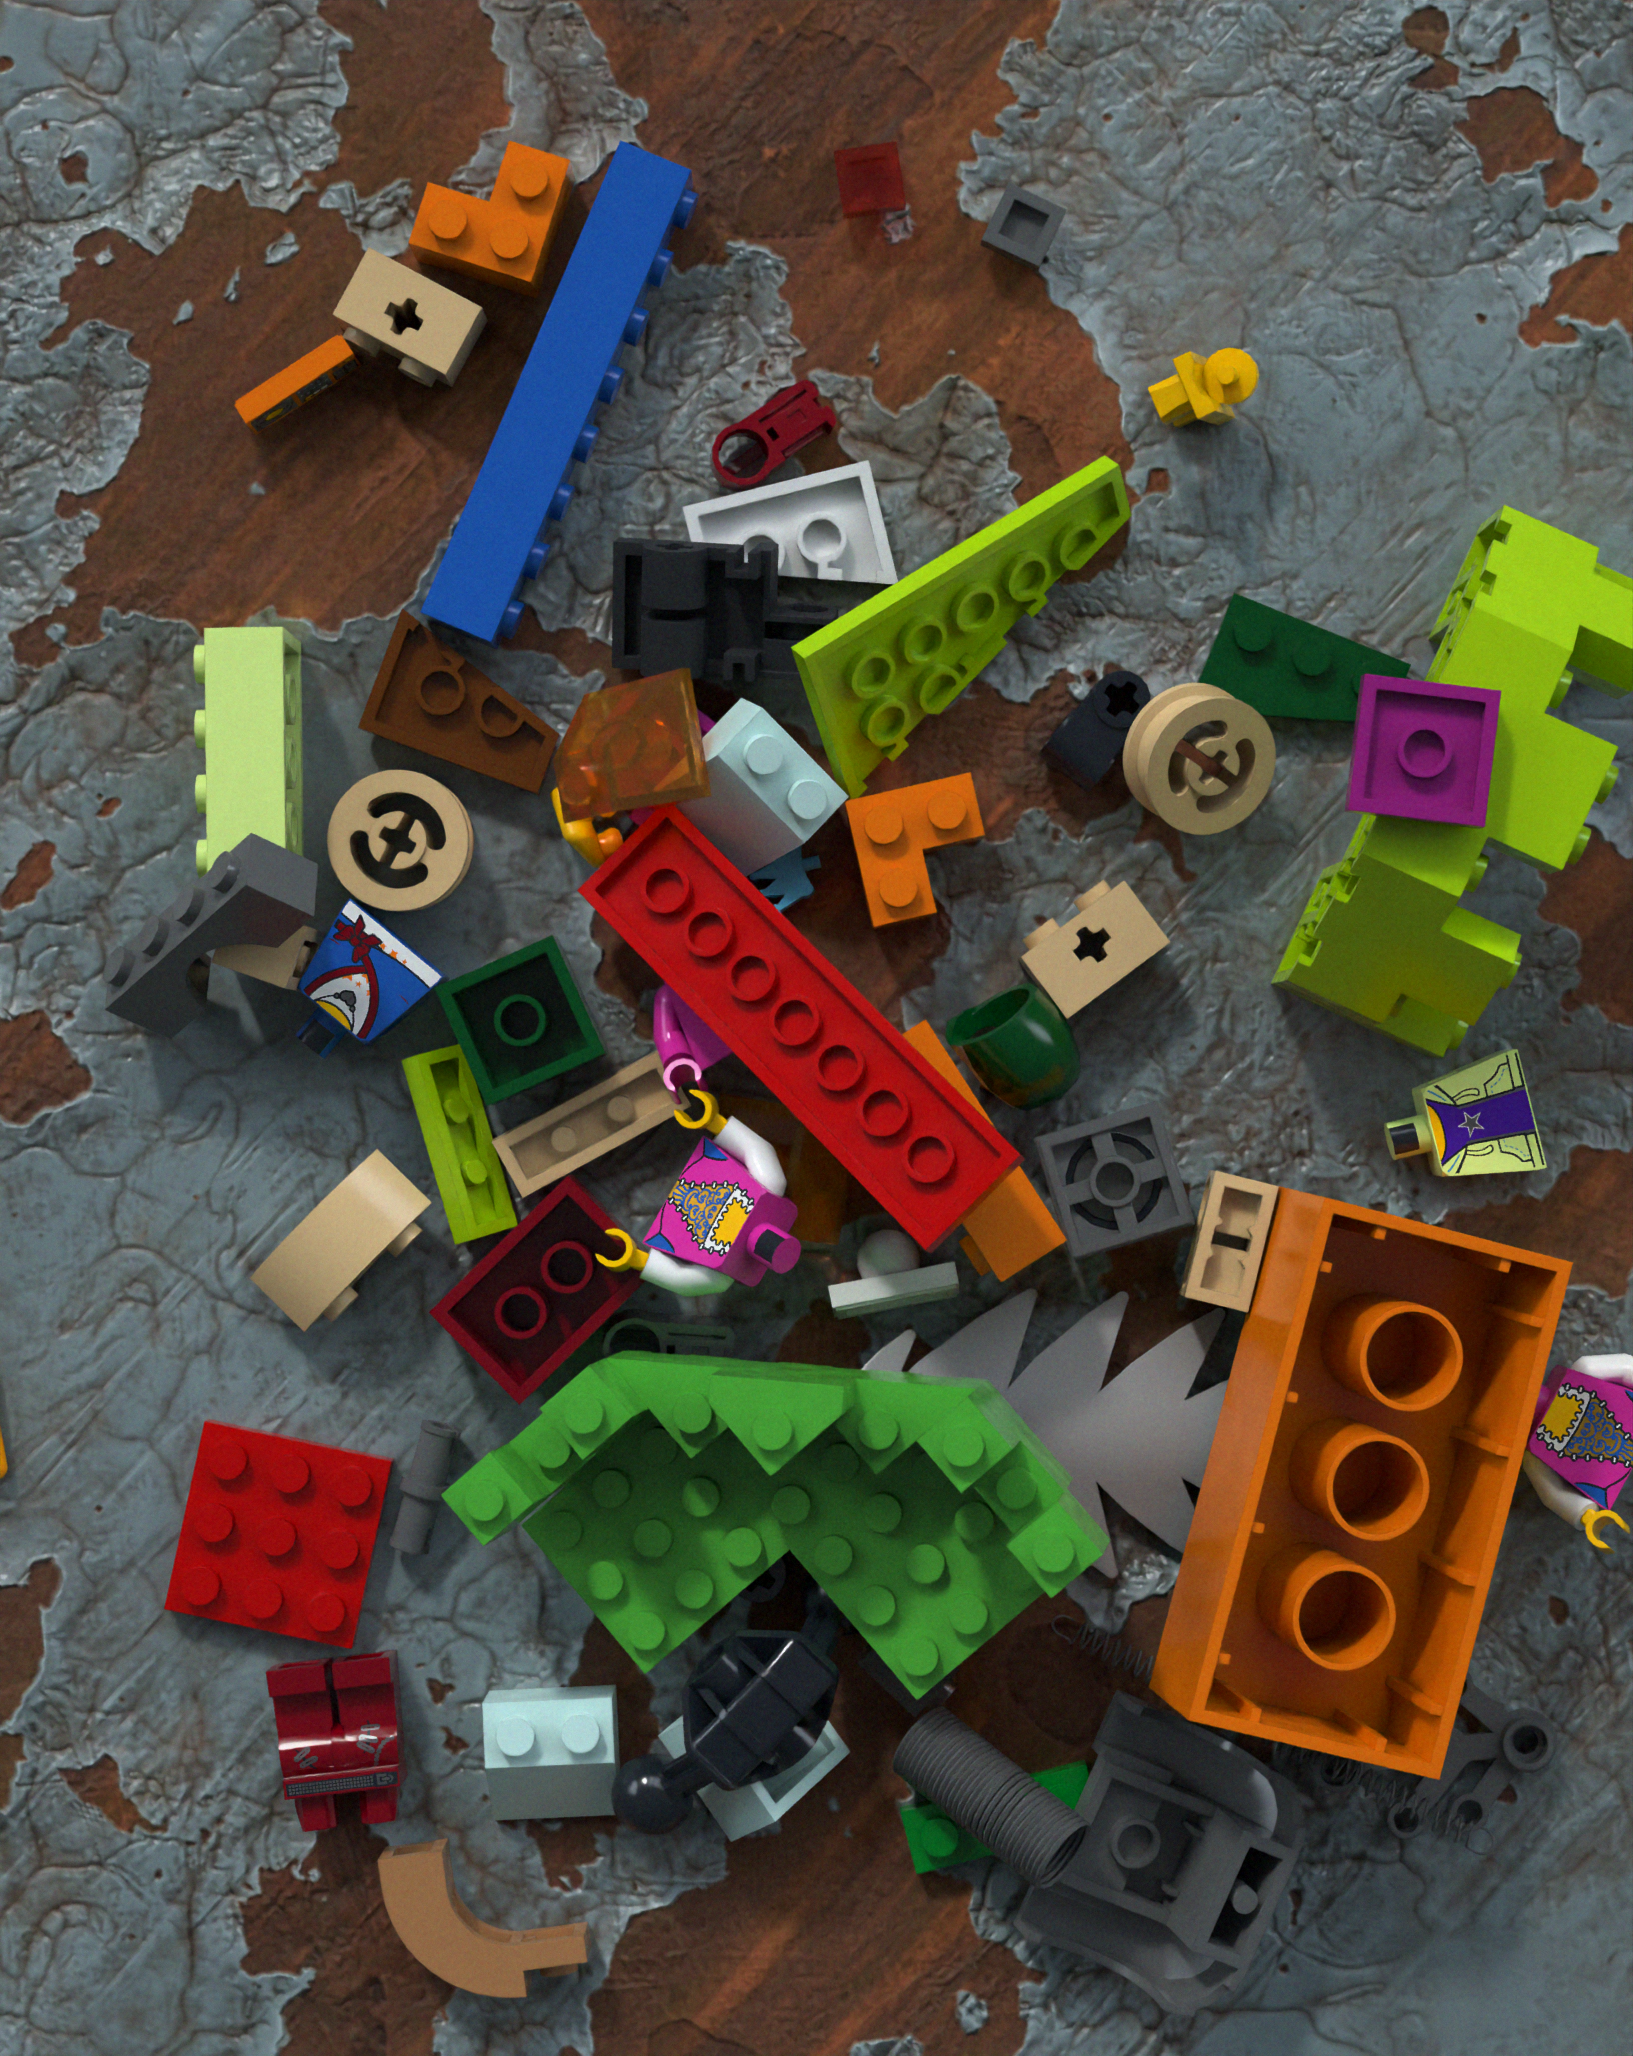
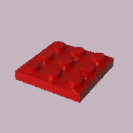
[164,1419,394,1649]

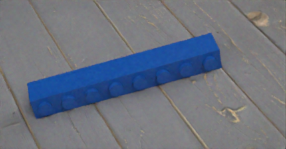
[420,140,699,650]

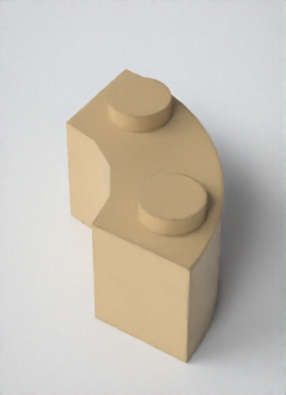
[250,1149,432,1332]

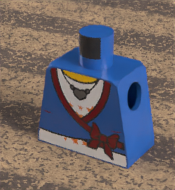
[295,898,450,1059]

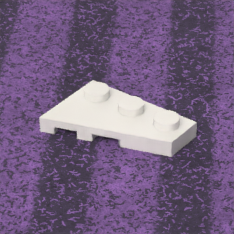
[682,460,898,585]

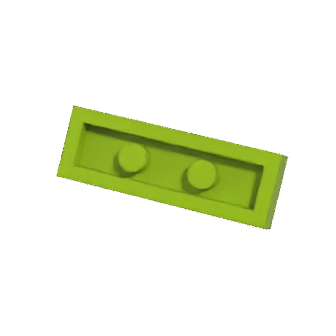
[401,1044,518,1245]

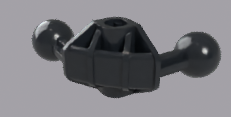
[611,1572,859,1838]

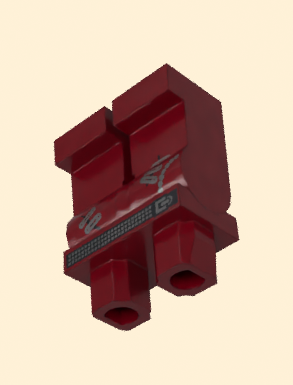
[266,1649,408,1832]

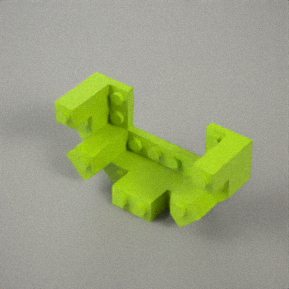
[1271,505,1633,1058]

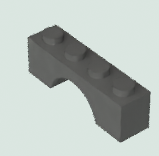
[103,833,319,1039]

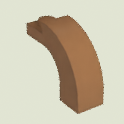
[378,1838,591,1998]

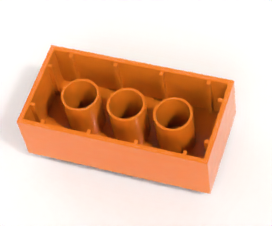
[1149,1186,1573,1780]

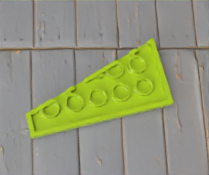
[791,455,1132,800]

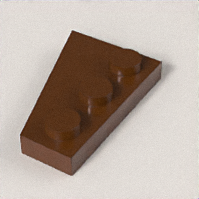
[358,608,561,796]

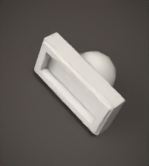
[828,1230,959,1320]

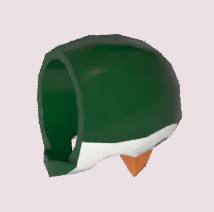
[945,983,1081,1111]

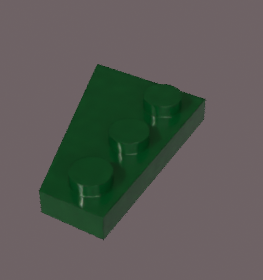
[1196,593,1411,724]

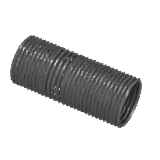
[893,1706,1090,1890]

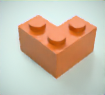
[408,140,575,299]
[844,772,985,930]

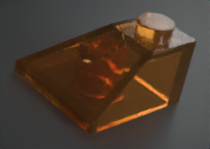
[553,668,712,823]

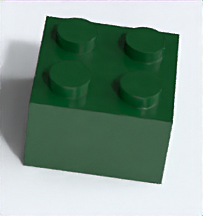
[434,935,610,1106]

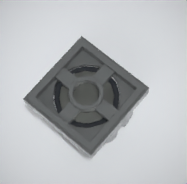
[1033,1101,1195,1262]

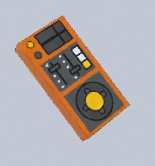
[234,335,361,435]

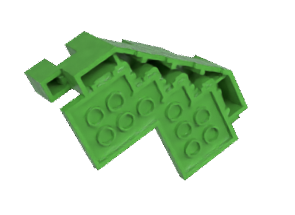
[441,1349,1111,1700]

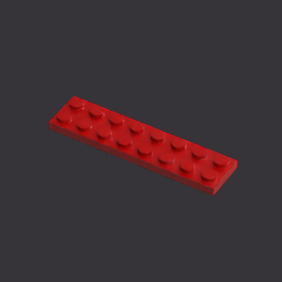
[577,799,1025,1253]

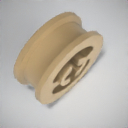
[1123,683,1276,835]
[327,770,474,912]

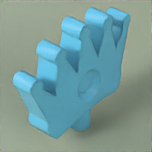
[749,845,821,913]

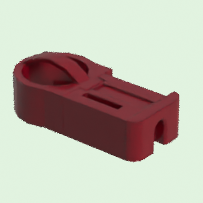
[710,380,837,492]

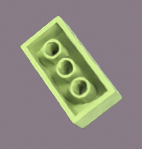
[194,627,304,879]

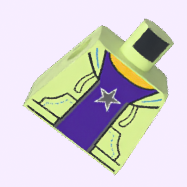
[1384,1049,1547,1177]

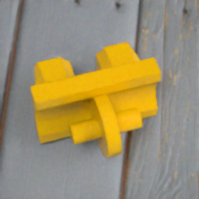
[1148,348,1260,428]

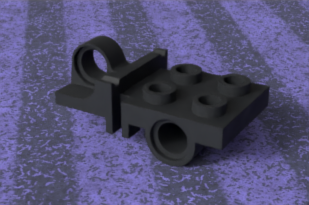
[612,537,838,682]

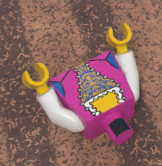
[595,1090,801,1297]
[1523,1353,1633,1555]

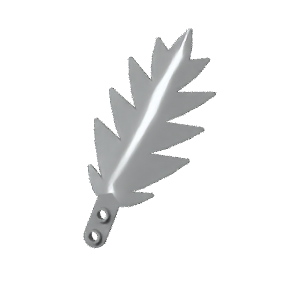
[861,1288,1229,1578]

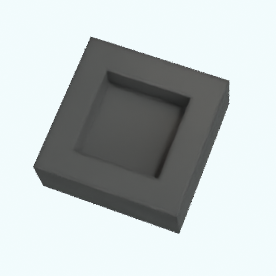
[981,182,1066,272]

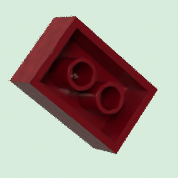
[429,1174,649,1405]

